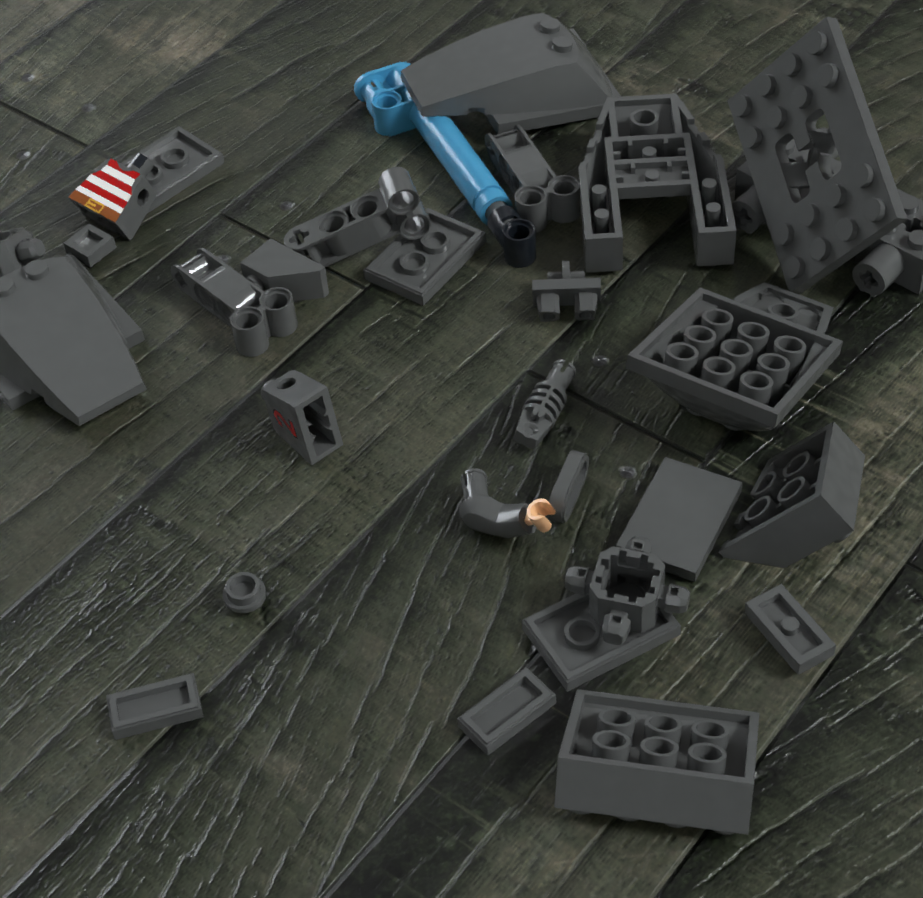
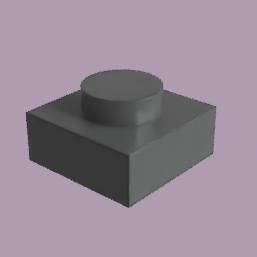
[63,223,116,268]

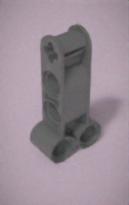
[485,124,581,233]
[284,167,431,267]
[170,248,298,357]

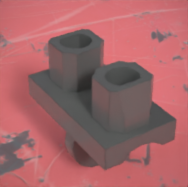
[532,260,601,322]

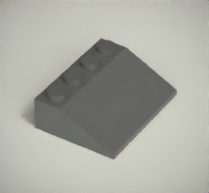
[554,689,759,835]

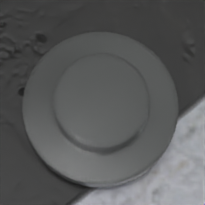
[223,572,266,613]

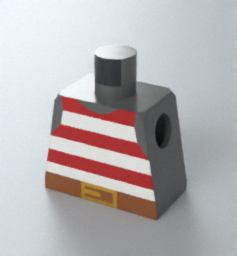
[68,153,156,241]

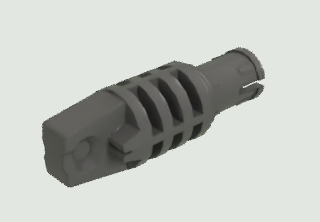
[513,359,576,450]

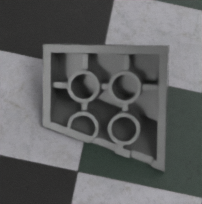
[719,421,865,568]

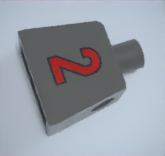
[261,370,344,465]

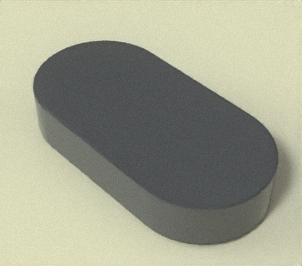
[548,450,589,523]

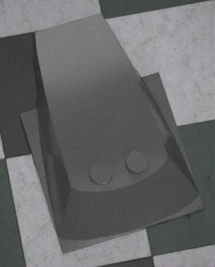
[400,13,621,134]
[0,252,147,426]
[625,282,843,432]

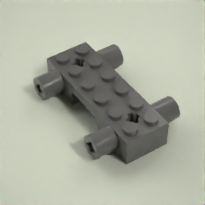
[732,127,923,297]

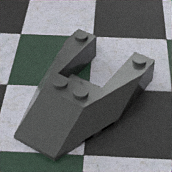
[579,93,736,272]

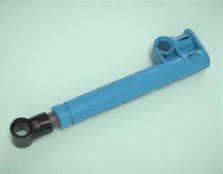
[354,62,536,268]

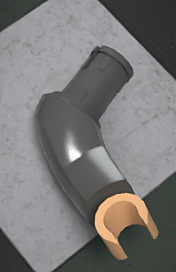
[458,468,556,538]

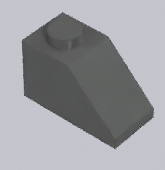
[240,238,329,301]

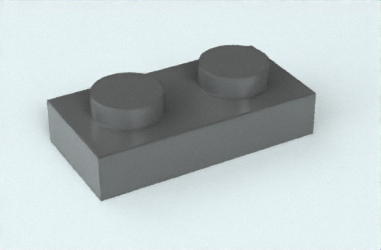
[744,584,836,675]

